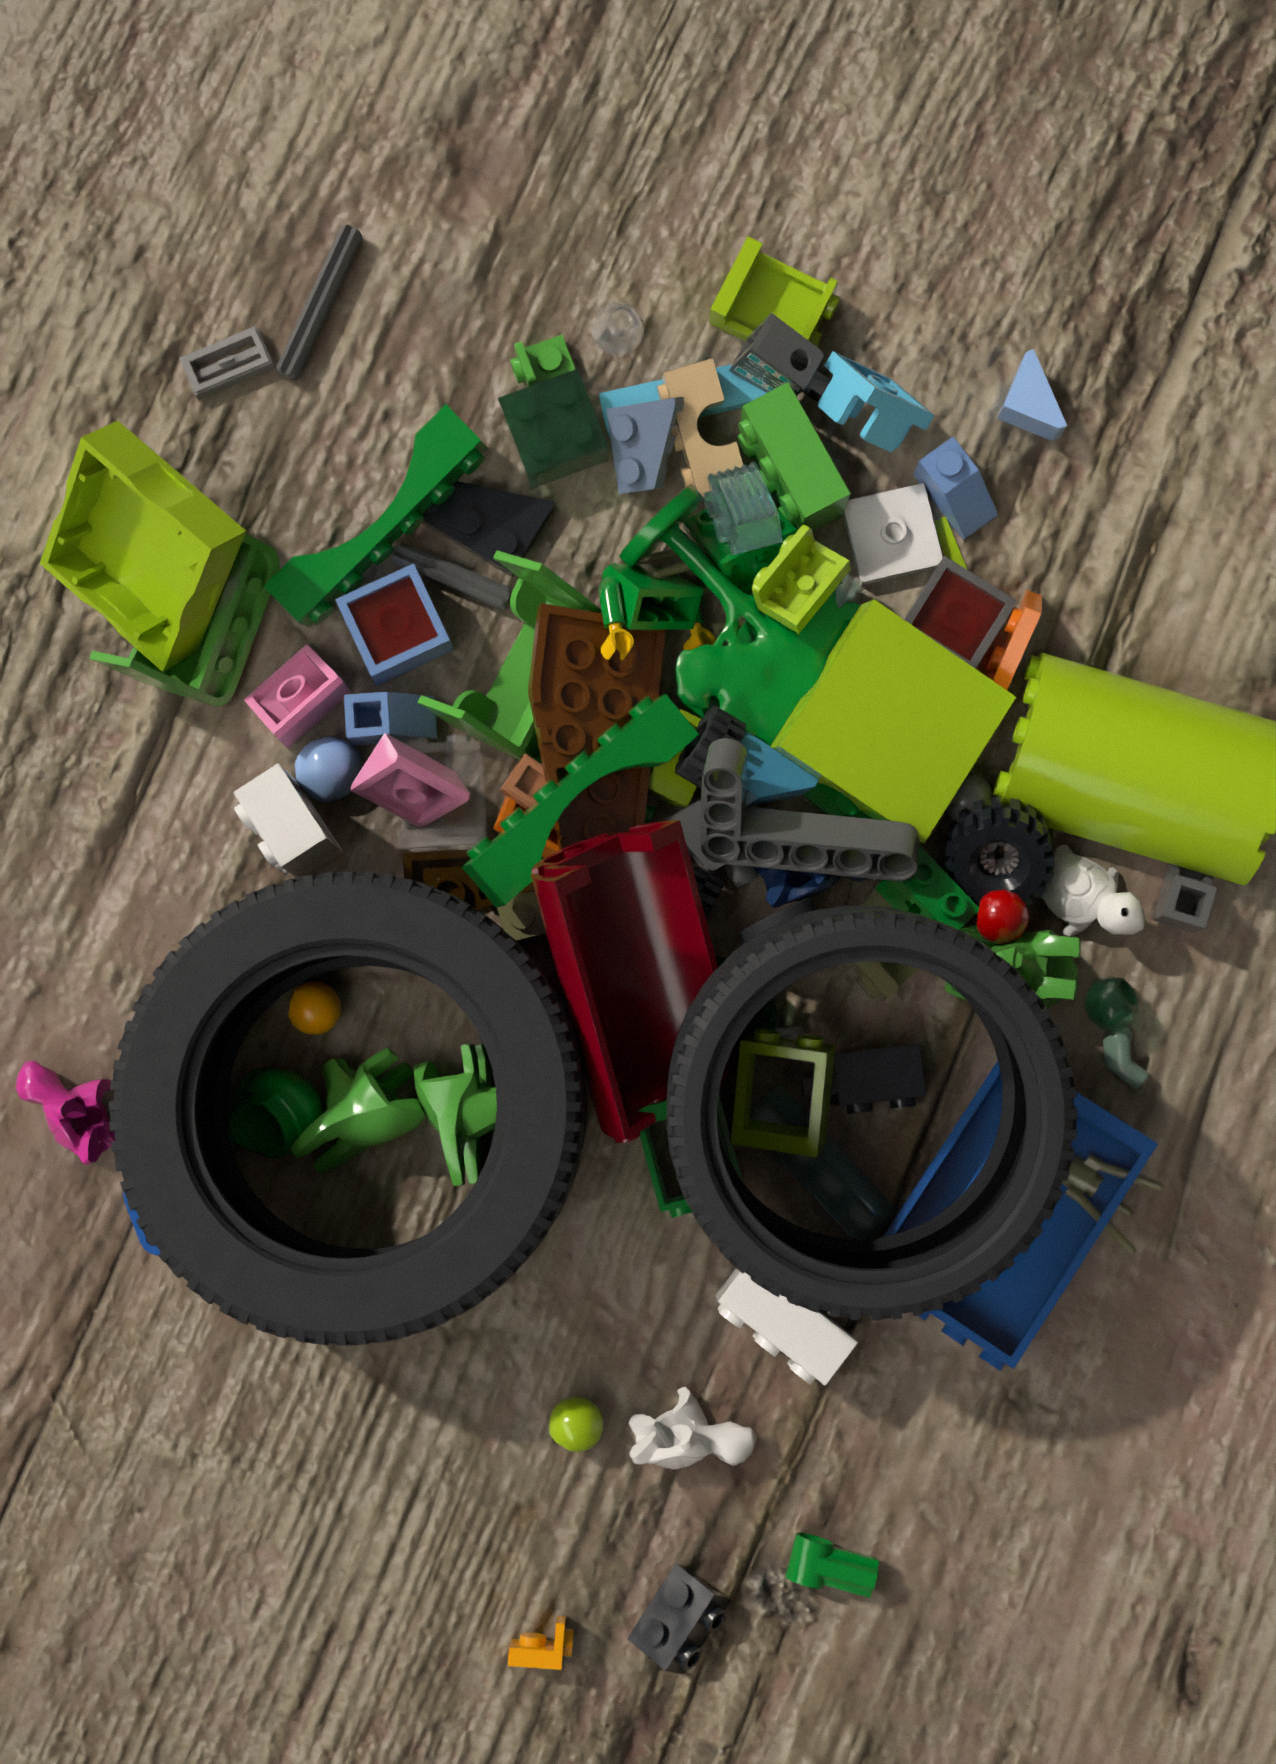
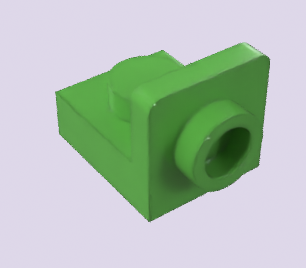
[510,335,577,395]

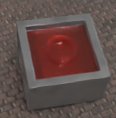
[904,556,1017,669]

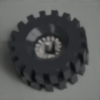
[944,797,1055,907]

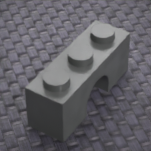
[1152,863,1218,933]

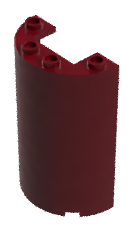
[530,820,739,1143]

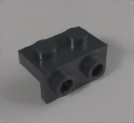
[627,1563,731,1675]

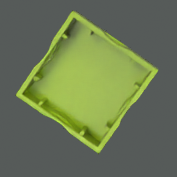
[40,421,246,672]
[770,599,1016,844]

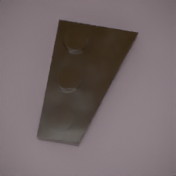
[403,848,534,910]

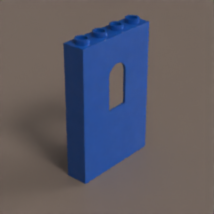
[883,1061,1158,1371]

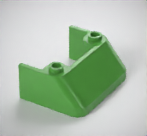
[89,533,280,706]
[417,551,602,764]

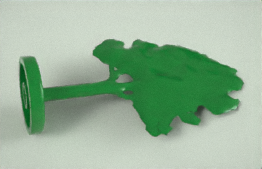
[619,484,860,746]

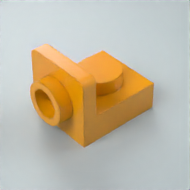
[508,1615,574,1670]

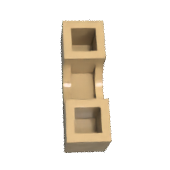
[657,358,748,499]

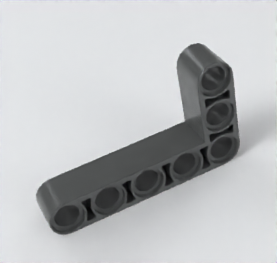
[701,738,920,881]

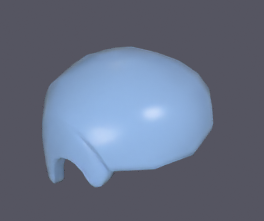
[295,736,363,802]

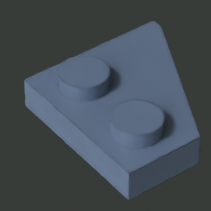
[606,397,684,494]

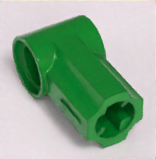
[785,1532,879,1598]

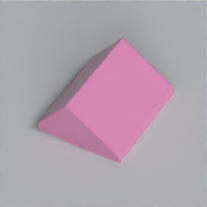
[244,644,351,749]
[350,733,470,828]

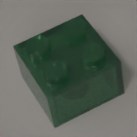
[498,369,608,490]

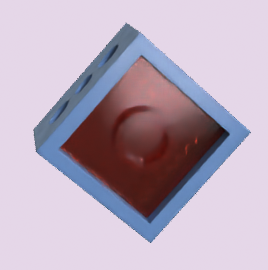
[335,563,454,686]

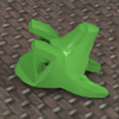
[945,925,1081,1009]
[414,1044,497,1186]
[290,1048,425,1174]

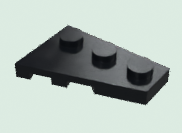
[422,481,556,577]

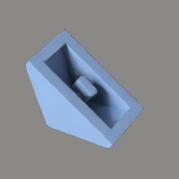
[997,349,1067,441]

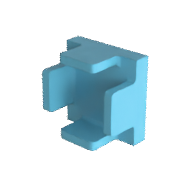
[818,351,935,452]

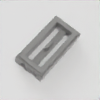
[179,326,274,400]

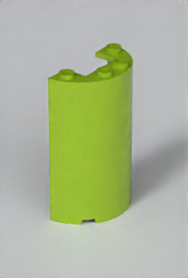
[993,652,1276,886]

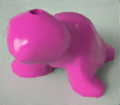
[15,1061,115,1165]

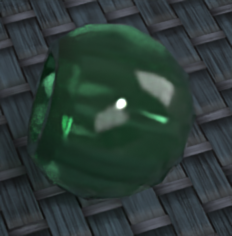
[1084,976,1140,1031]

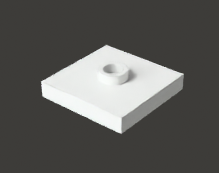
[843,483,943,586]

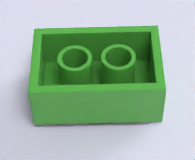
[736,382,851,532]

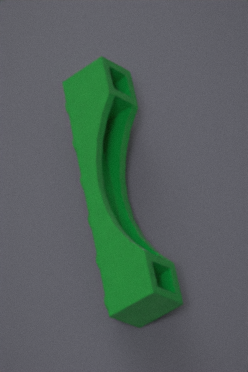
[264,404,489,627]
[462,694,699,908]

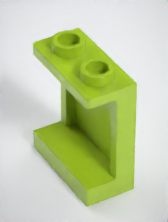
[709,236,841,347]

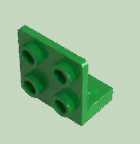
[683,488,797,594]

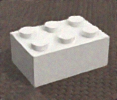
[233,763,344,877]
[715,1268,858,1385]

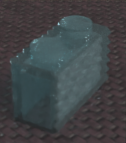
[703,462,783,556]

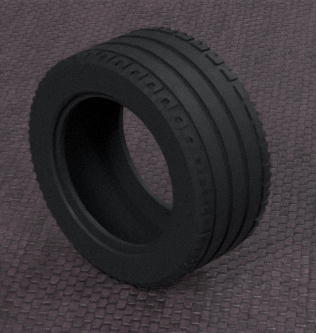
[109,872,587,1345]

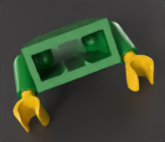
[598,563,716,661]

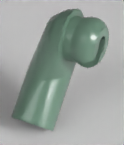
[1103,1024,1149,1090]

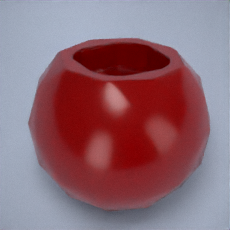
[977,889,1029,944]

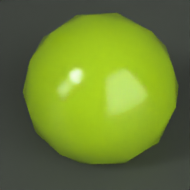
[548,1396,603,1453]

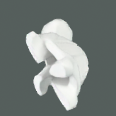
[1034,845,1146,937]
[629,1387,757,1469]

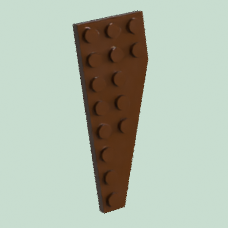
[528,603,666,850]

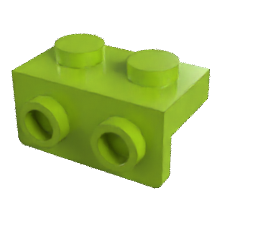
[752,524,851,634]

